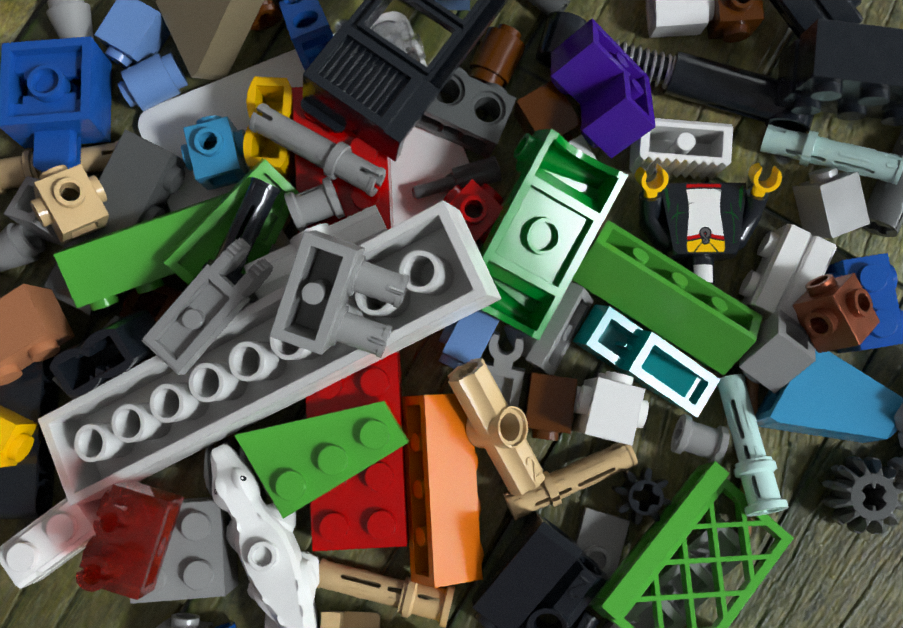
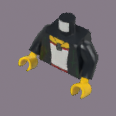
[635,163,782,284]

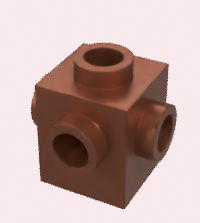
[792,273,880,353]

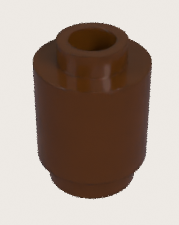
[469,24,526,87]

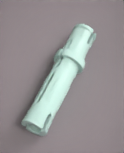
[760,124,903,185]

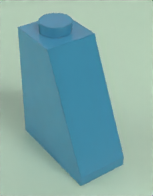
[755,349,903,443]

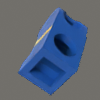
[279,0,333,71]

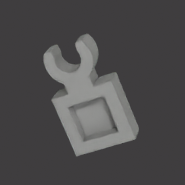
[484,331,525,407]

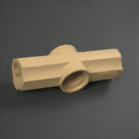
[448,358,545,495]

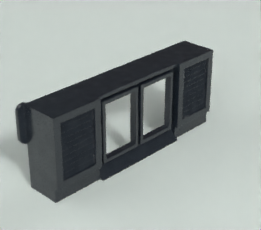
[301,0,508,162]

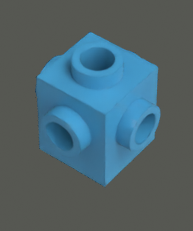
[181,115,248,191]

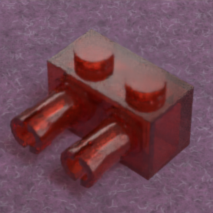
[76,480,184,600]

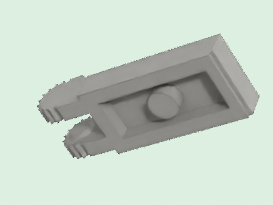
[142,238,274,375]

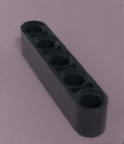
[0,302,61,520]

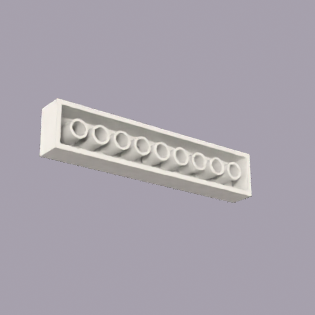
[38,200,502,506]

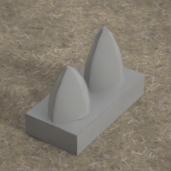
[504,282,593,375]

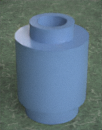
[118,52,189,111]

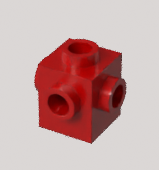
[442,179,504,247]

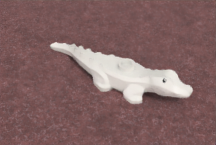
[210,444,319,628]

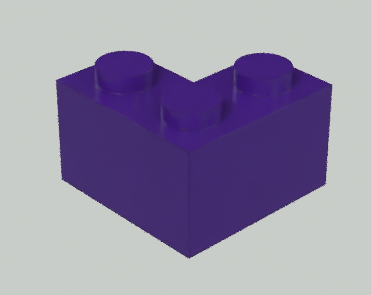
[550,18,656,159]

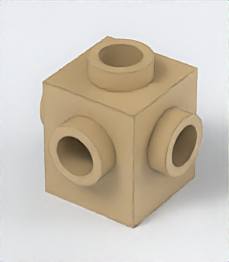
[30,164,109,245]

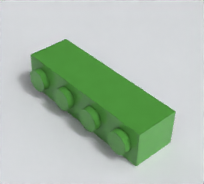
[53,192,229,311]
[572,220,763,375]

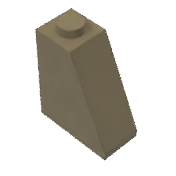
[155,0,264,81]

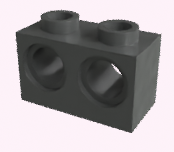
[415,67,517,158]

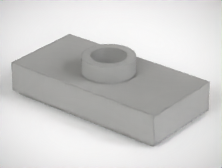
[575,507,630,580]

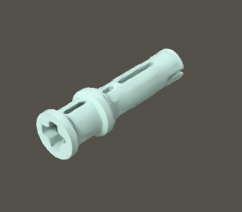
[717,374,789,517]

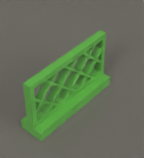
[588,461,794,628]

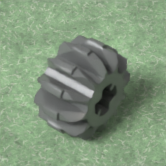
[822,456,903,534]

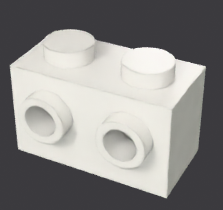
[572,371,649,446]

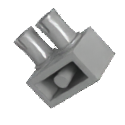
[269,230,410,358]

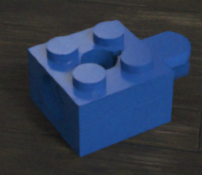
[0,36,112,173]

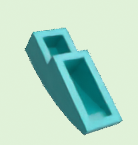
[573,304,720,417]

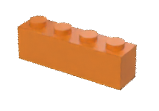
[402,394,484,588]

